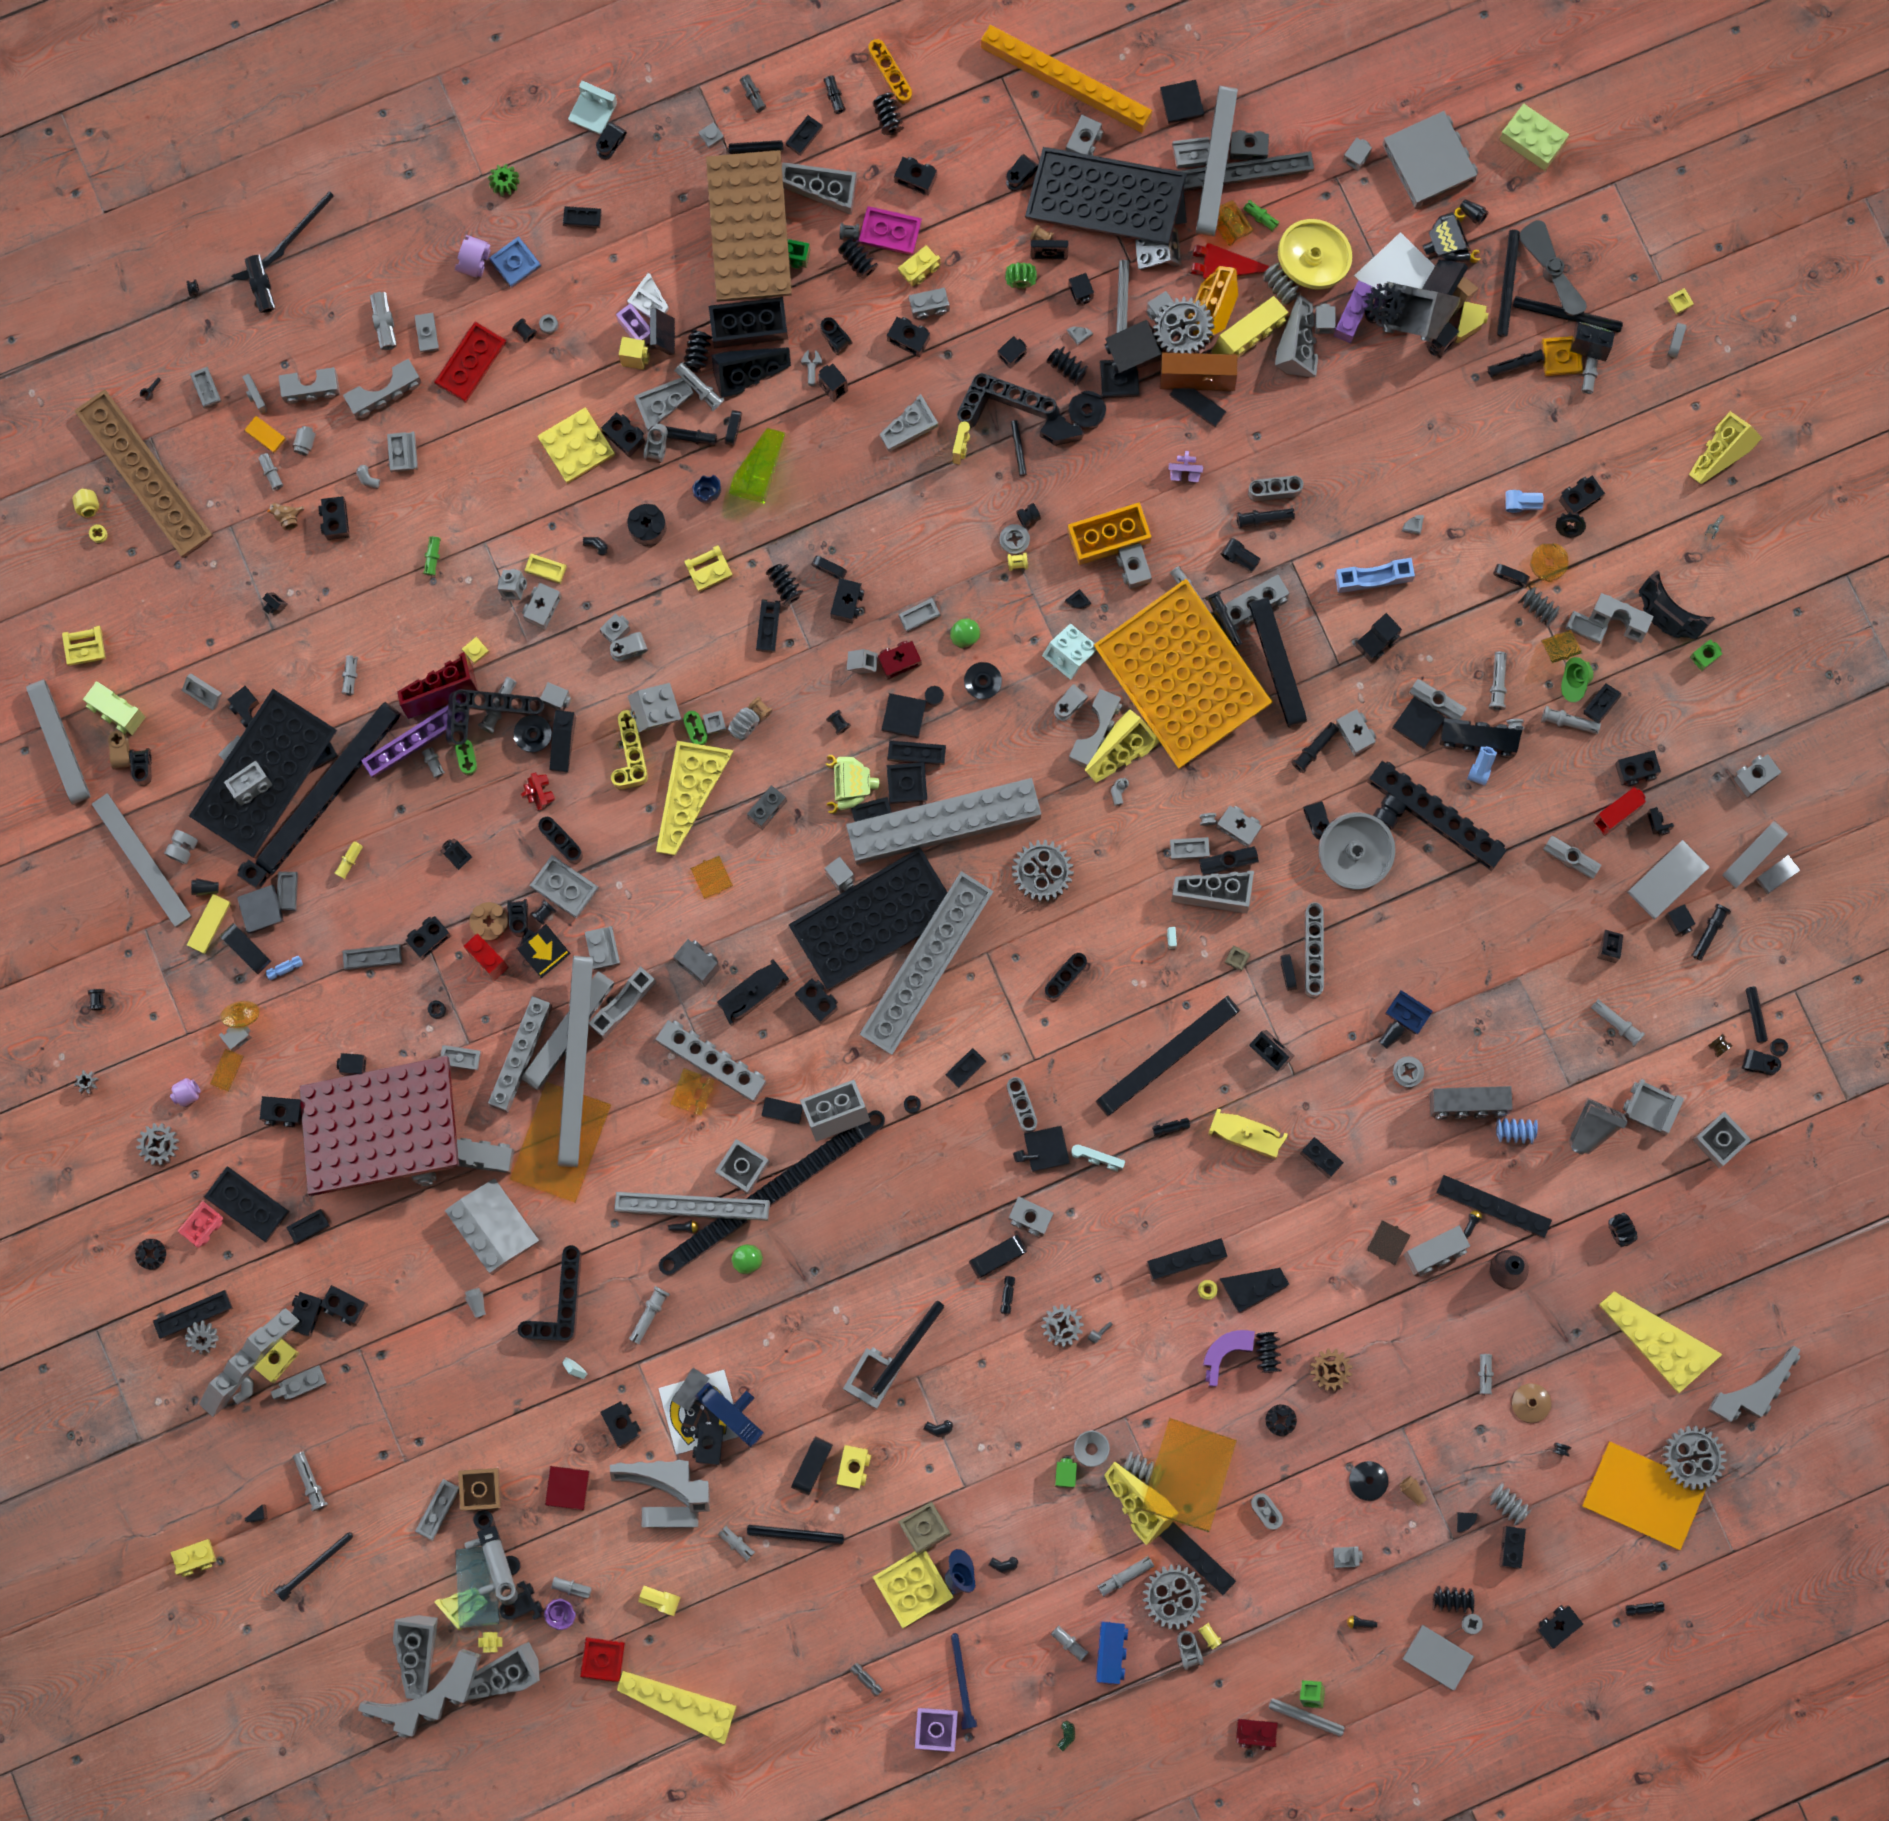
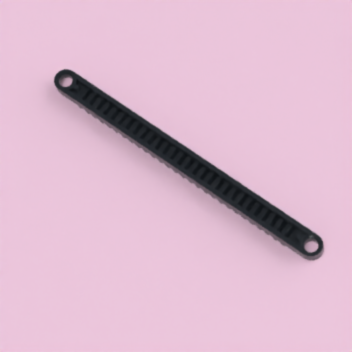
[659,1110,885,1275]

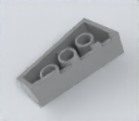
[782,162,857,215]
[457,1138,514,1173]

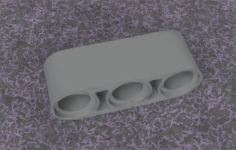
[1248,476,1303,501]
[1007,1077,1037,1133]
[641,1507,699,1527]

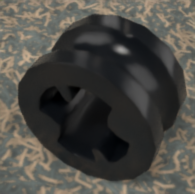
[187,279,200,297]
[427,1000,446,1019]
[1770,1038,1788,1056]
[904,1095,921,1114]
[1552,1443,1572,1457]

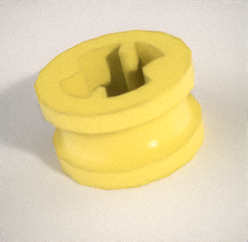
[89,524,108,543]

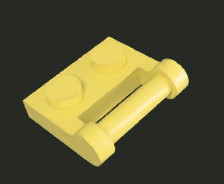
[953,422,970,465]
[684,545,733,592]
[62,626,106,666]

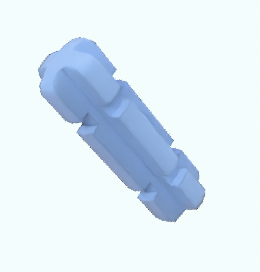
[266,956,303,980]

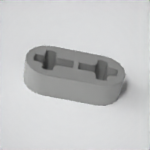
[1667,322,1686,358]

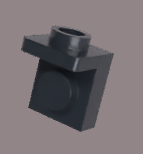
[1647,807,1674,836]
[440,838,472,870]

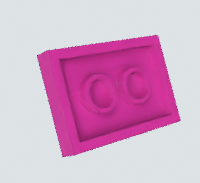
[859,206,922,255]

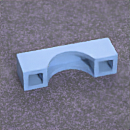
[1335,558,1415,593]

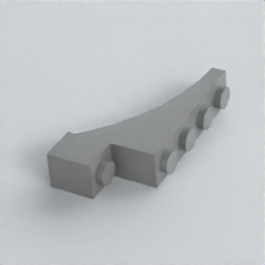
[1708,1346,1800,1422]
[610,1460,710,1512]

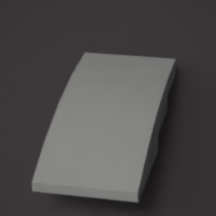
[1627,840,1709,920]

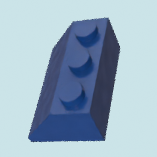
[1096,1622,1128,1684]

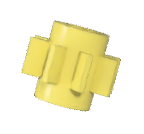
[478,1632,502,1653]

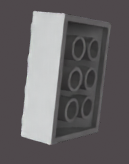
[445,1178,539,1275]

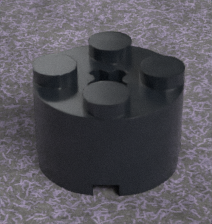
[627,504,667,546]

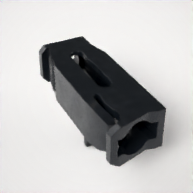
[717,959,790,1026]

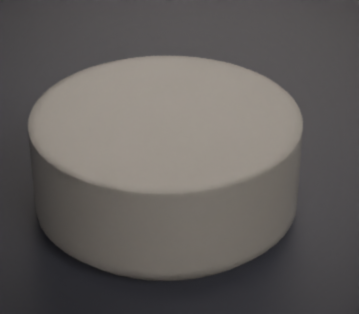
[539,314,558,334]

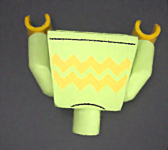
[826,755,879,814]

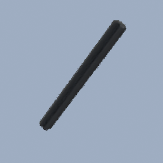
[1497,229,1520,337]
[1513,296,1623,332]
[871,1301,944,1396]

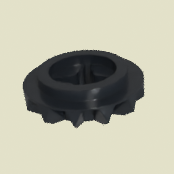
[1555,512,1586,538]
[135,1239,166,1270]
[1265,1404,1297,1436]

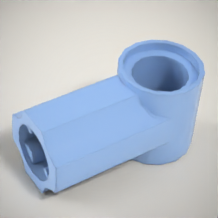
[1505,490,1544,513]
[1467,746,1497,786]

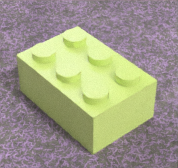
[1500,103,1569,171]

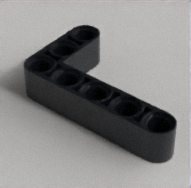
[957,373,1060,429]
[446,689,544,746]
[517,1245,582,1342]

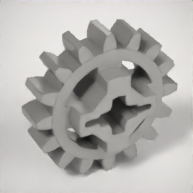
[136,1123,180,1165]
[1041,1304,1084,1347]

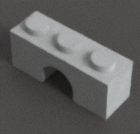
[279,367,340,404]
[1589,593,1654,643]

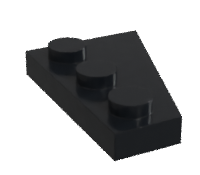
[1219,1268,1290,1313]

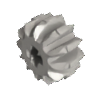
[728,707,759,740]
[185,1321,219,1355]

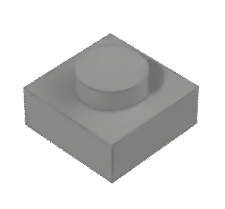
[698,122,724,149]
[703,711,726,735]

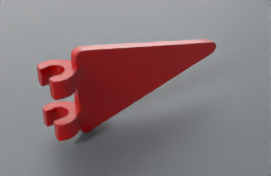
[1191,243,1270,279]

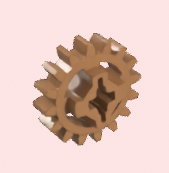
[1310,1348,1353,1391]

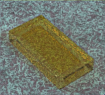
[210,1049,244,1092]

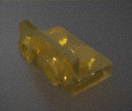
[1216,200,1253,246]

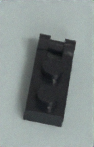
[756,599,781,653]

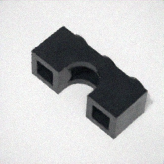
[227,686,260,728]

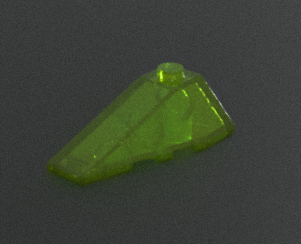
[729,428,785,504]

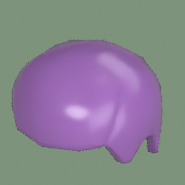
[544,1599,576,1630]

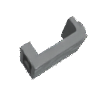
[1623,1079,1684,1135]

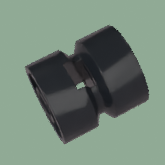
[1373,794,1407,830]

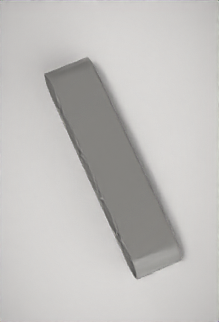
[1305,902,1324,998]

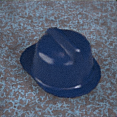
[945,1549,976,1595]

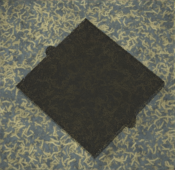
[1367,1220,1411,1265]

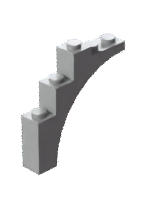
[199,1308,299,1417]
[358,1649,481,1738]

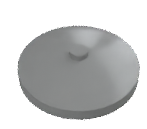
[1319,812,1395,889]

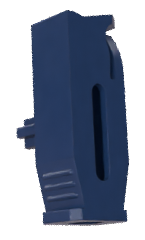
[695,1382,765,1448]

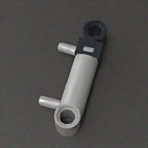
[464,1510,518,1605]

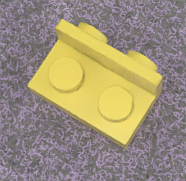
[898,245,941,287]
[171,1539,217,1577]

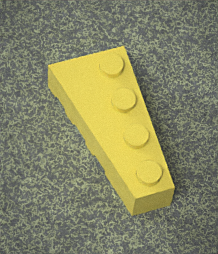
[1211,296,1288,359]

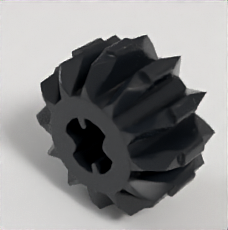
[1608,1213,1638,1247]

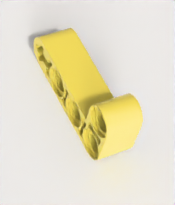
[611,710,648,790]

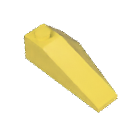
[1689,411,1762,484]

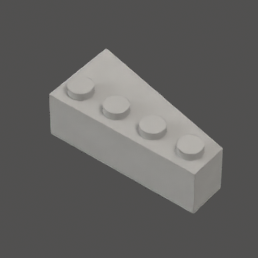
[1171,871,1254,914]

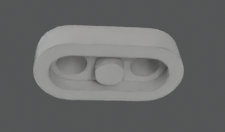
[1251,1493,1283,1530]

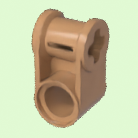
[108,731,131,769]

